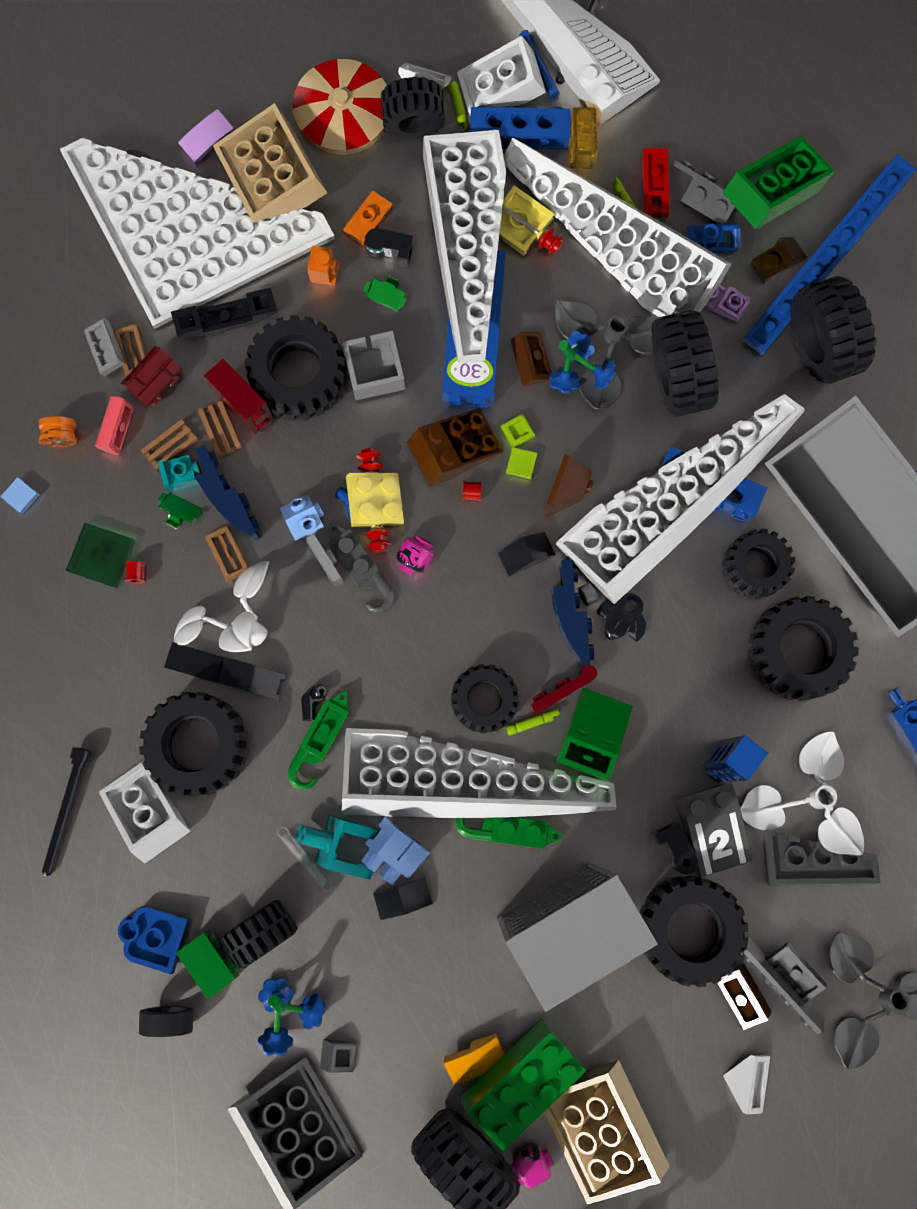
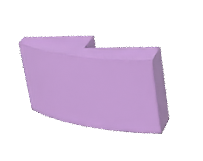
[178,109,235,163]
[704,284,751,321]

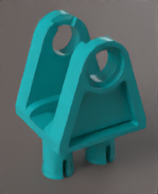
[295,815,381,880]

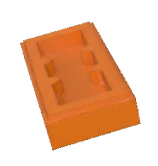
[343,190,393,246]

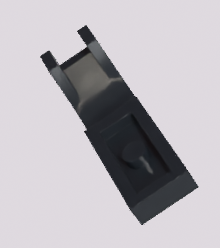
[164,642,287,701]

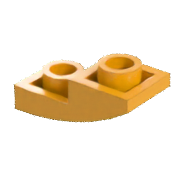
[443,1033,506,1086]

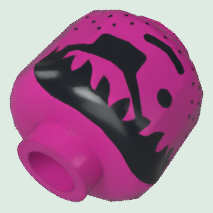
[396,535,435,575]
[510,1143,554,1189]

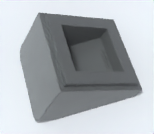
[320,1040,357,1073]

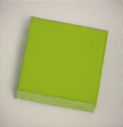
[500,413,536,448]
[506,447,537,480]

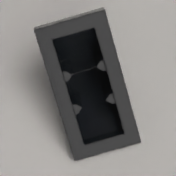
[498,532,556,577]
[373,877,433,920]

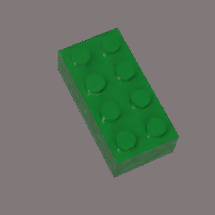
[723,135,835,230]
[460,1019,586,1151]

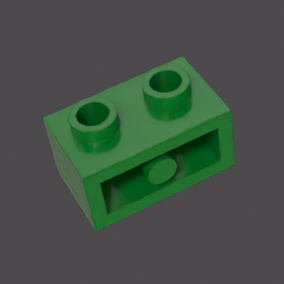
[176,930,240,1000]

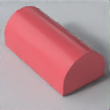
[95,396,134,455]

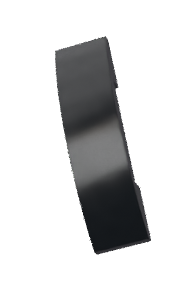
[171,287,278,337]

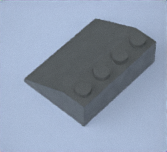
[227,1057,363,1209]

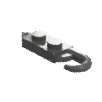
[328,523,394,613]

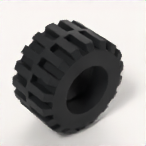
[381,77,446,139]
[722,529,795,599]
[451,664,519,733]
[220,900,298,969]

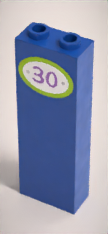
[442,250,506,408]

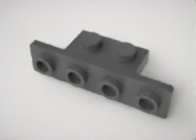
[673,158,735,225]
[742,937,827,1035]

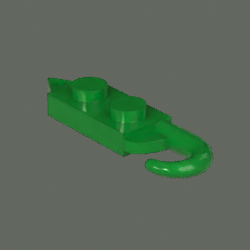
[288,691,350,790]
[456,817,563,849]

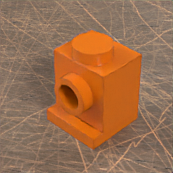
[307,246,340,286]

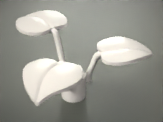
[174,561,269,652]
[740,732,864,855]

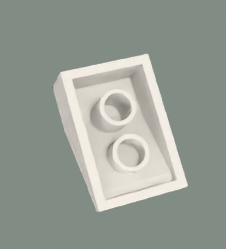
[457,36,546,115]
[99,761,190,864]

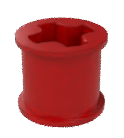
[463,480,481,502]
[124,561,146,583]

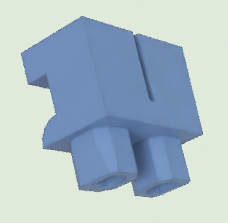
[361,817,430,885]

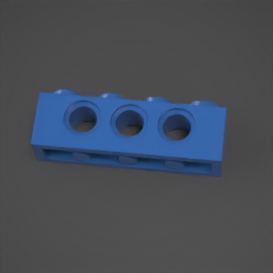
[470,105,571,150]
[658,446,768,521]
[702,735,768,783]

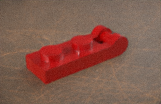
[642,148,670,218]

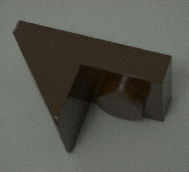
[751,237,807,283]

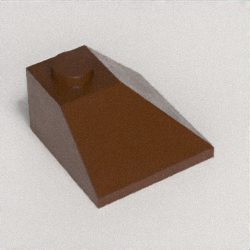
[543,454,594,516]

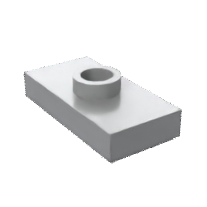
[84,318,125,376]
[306,533,343,586]

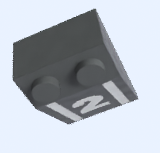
[674,783,752,877]

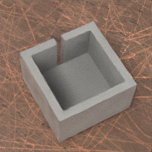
[342,331,405,401]

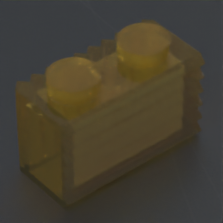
[570,107,598,169]

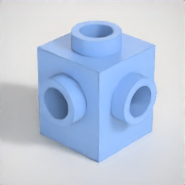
[280,495,324,541]

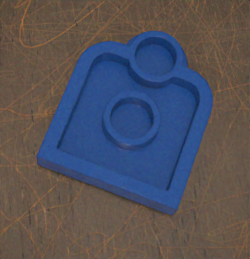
[118,907,191,974]

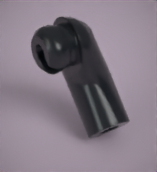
[301,684,327,721]

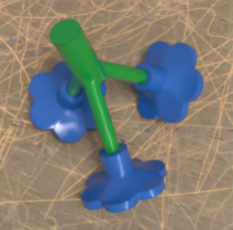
[549,331,617,393]
[258,977,326,1056]

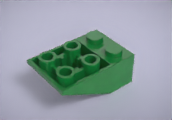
[555,687,633,781]

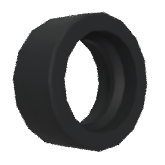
[139,1006,193,1037]

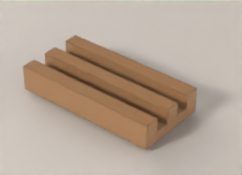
[113,323,147,377]
[198,400,242,458]
[141,419,199,472]
[204,525,249,583]

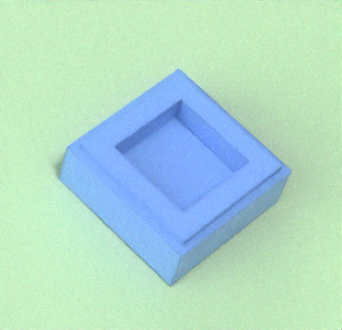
[0,477,40,515]

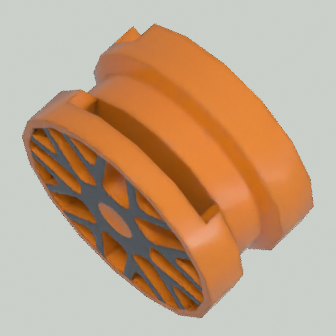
[38,416,77,447]

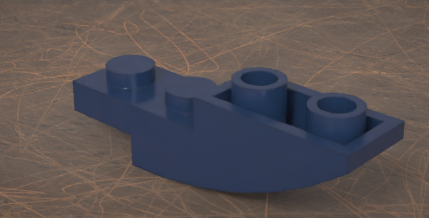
[195,445,261,541]
[551,559,594,667]

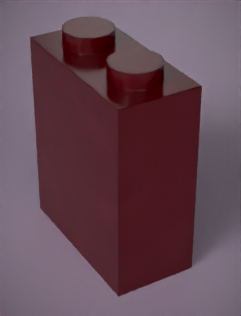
[204,359,273,435]

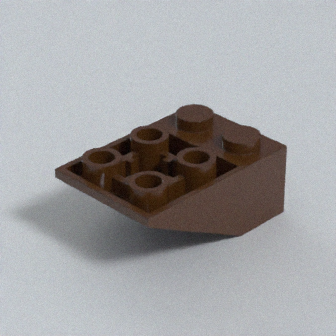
[407,408,504,487]

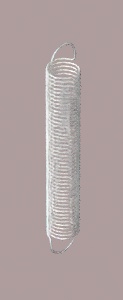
[277,827,332,892]

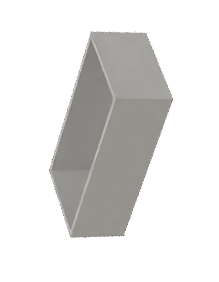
[764,396,917,638]
[497,862,658,1012]

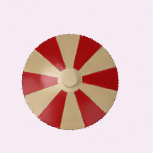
[292,59,387,155]

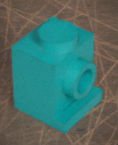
[158,455,201,492]

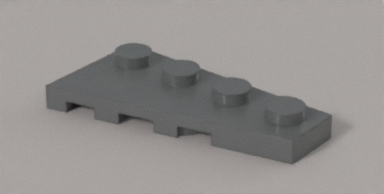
[764,829,881,886]

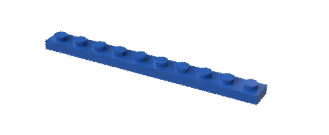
[742,154,917,355]

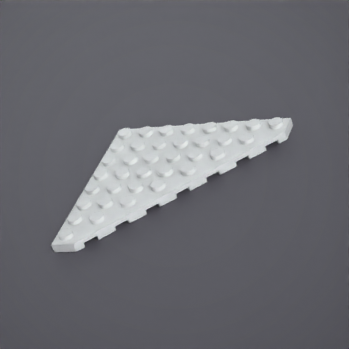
[60,138,335,329]

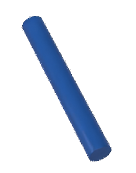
[519,30,560,98]

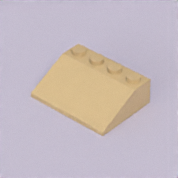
[213,103,327,222]
[544,1060,670,1205]

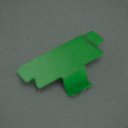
[363,275,406,311]
[158,492,202,528]

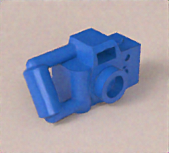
[685,223,741,254]

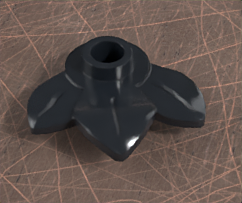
[597,593,646,642]

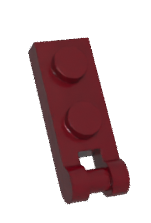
[529,665,597,716]

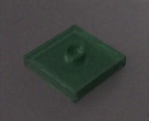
[65,522,136,589]

